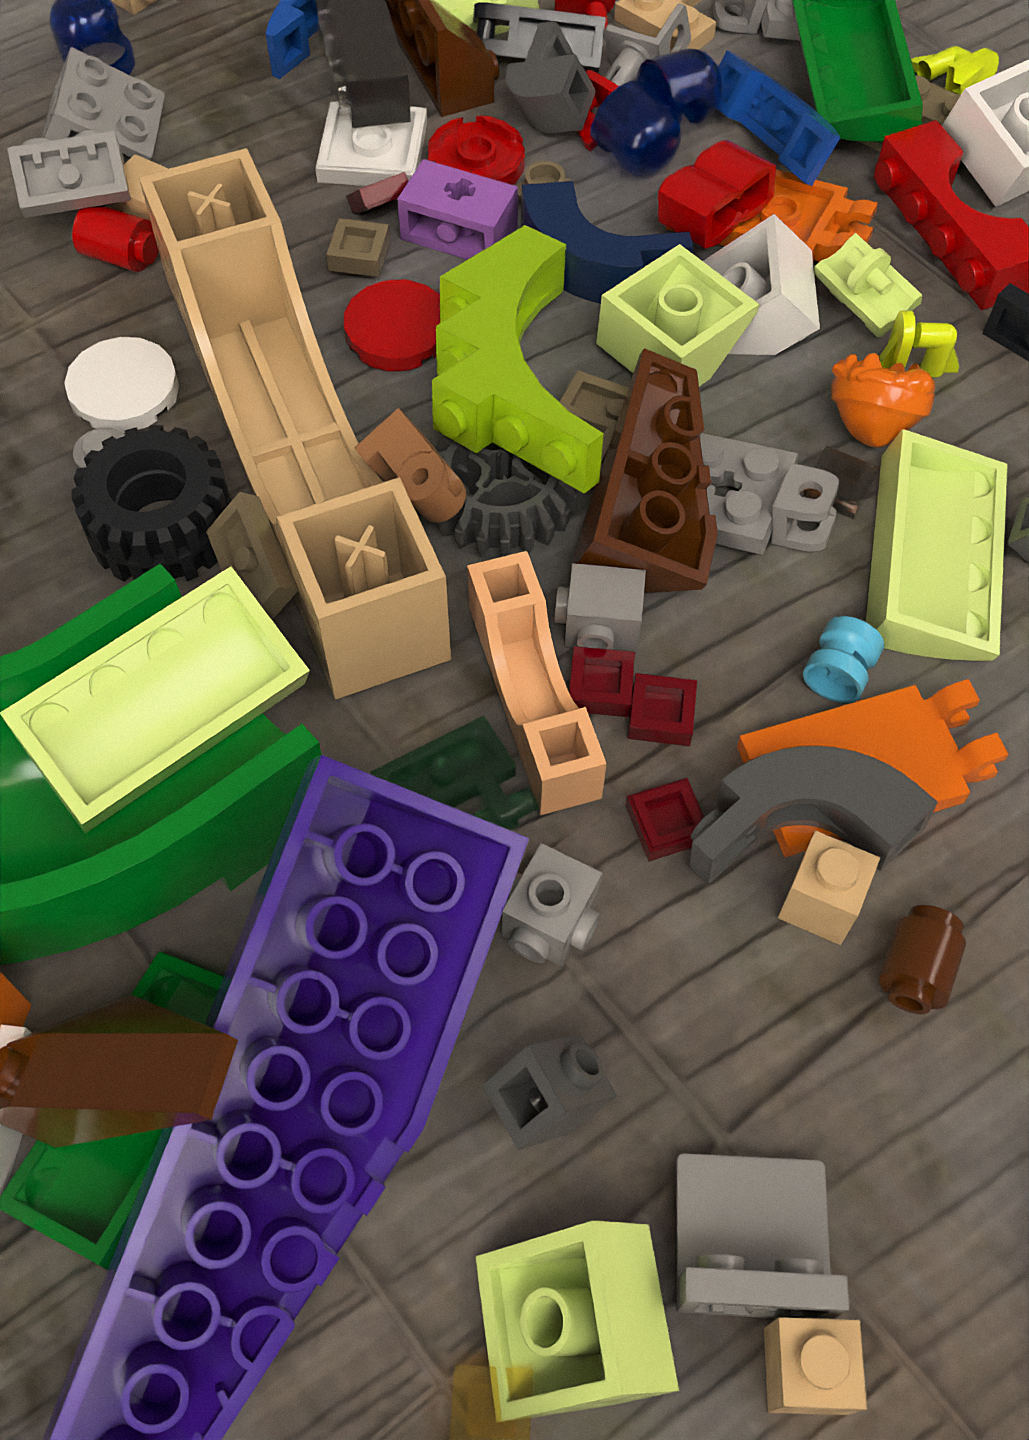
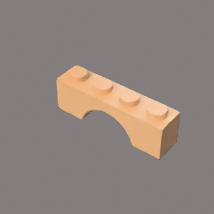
[467,551,607,816]

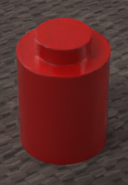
[72,205,159,272]

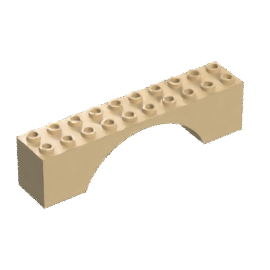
[139,148,451,700]

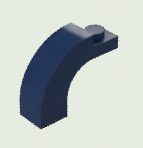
[521,181,693,304]

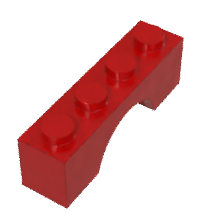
[873,120,1029,311]

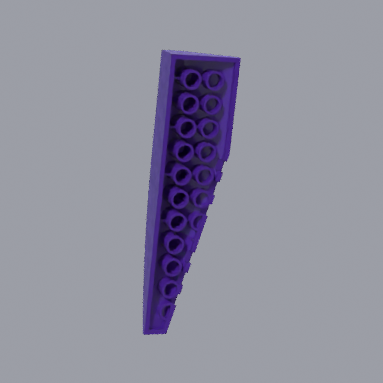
[42,755,529,1440]

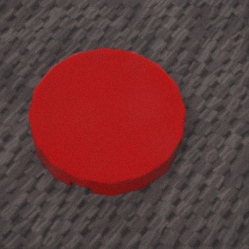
[428,115,525,185]
[344,279,440,371]

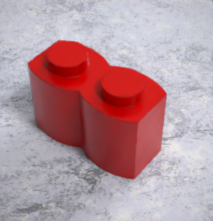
[658,140,776,248]

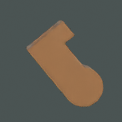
[354,408,466,523]

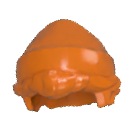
[831,353,935,448]

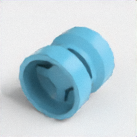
[803,616,885,703]

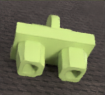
[814,233,922,337]

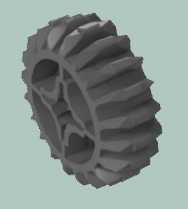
[435,437,578,557]

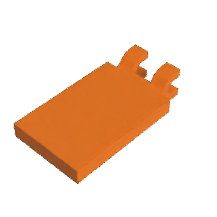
[665,169,878,262]
[737,679,1009,857]

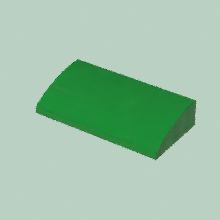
[791,0,923,142]
[0,951,223,1270]

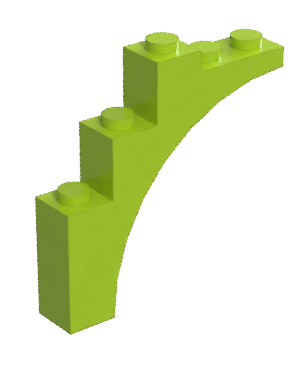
[432,225,604,493]

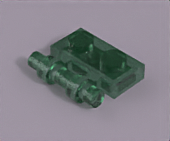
[370,715,538,831]

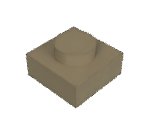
[326,218,390,277]

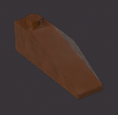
[375,0,499,117]
[570,348,718,593]
[0,995,238,1148]

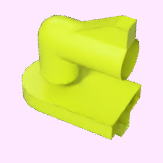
[911,46,999,95]
[879,310,959,377]

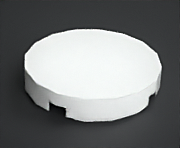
[64,337,180,433]

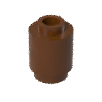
[878,905,966,1014]

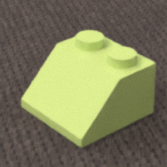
[596,244,759,387]
[475,1221,679,1423]

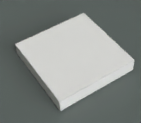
[315,101,427,186]

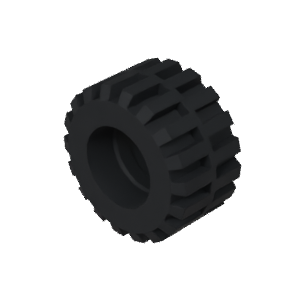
[71,425,231,581]

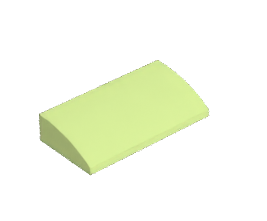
[866,429,1007,661]
[0,566,310,833]

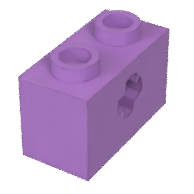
[397,159,518,260]

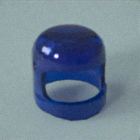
[50,0,135,75]
[636,48,723,138]
[590,81,682,177]

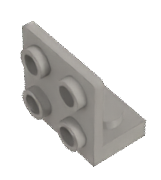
[41,47,165,160]
[7,129,131,218]
[675,1153,849,1319]

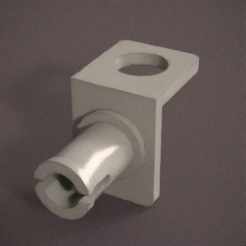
[603,4,691,91]

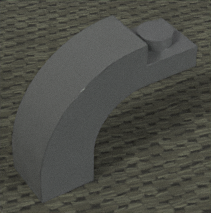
[689,746,938,885]

